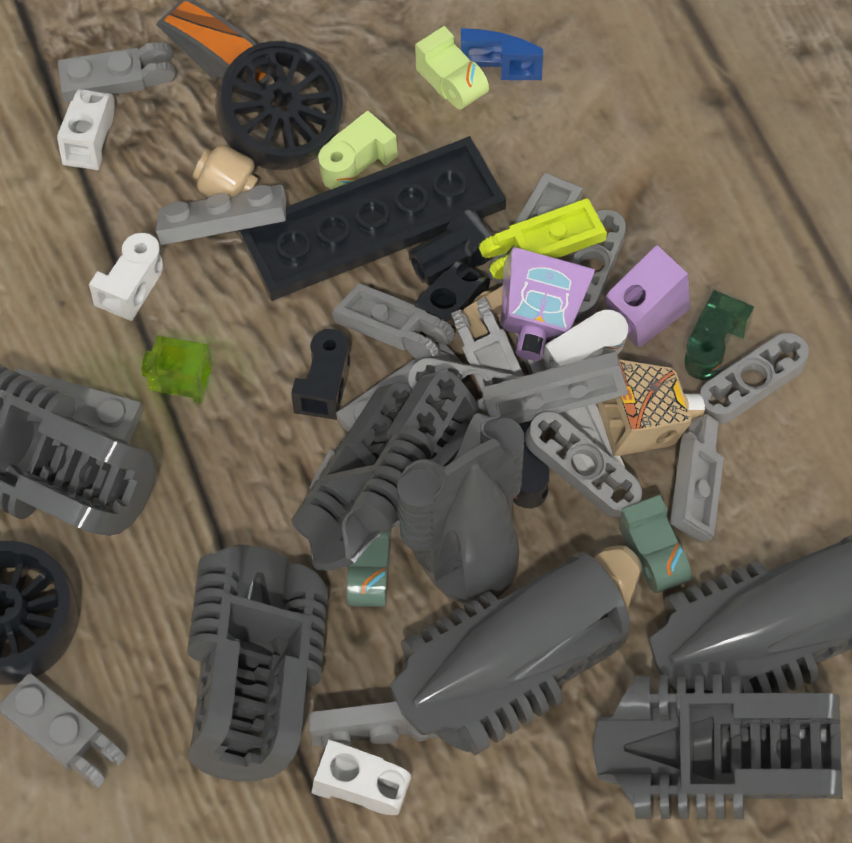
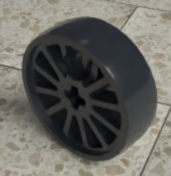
[215,41,343,170]
[0,541,78,685]

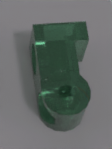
[684,290,754,380]

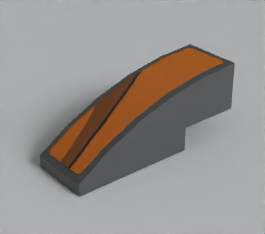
[156,0,273,102]

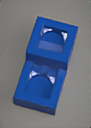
[461,28,543,80]

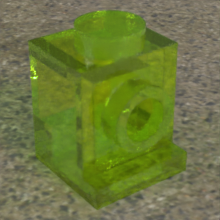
[141,335,213,404]

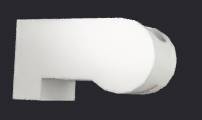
[57,89,115,170]
[89,233,163,321]
[543,310,628,368]
[311,740,411,815]

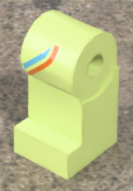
[415,26,489,110]
[318,110,398,189]

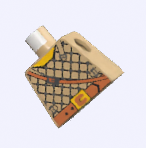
[597,360,705,456]

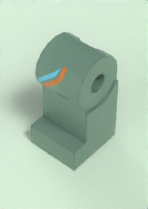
[619,495,691,594]
[347,526,391,607]

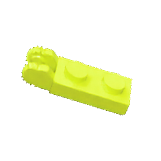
[479,198,607,280]

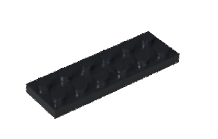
[238,136,506,301]

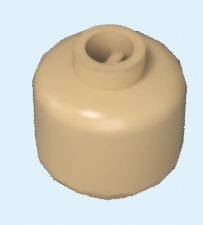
[192,144,259,198]

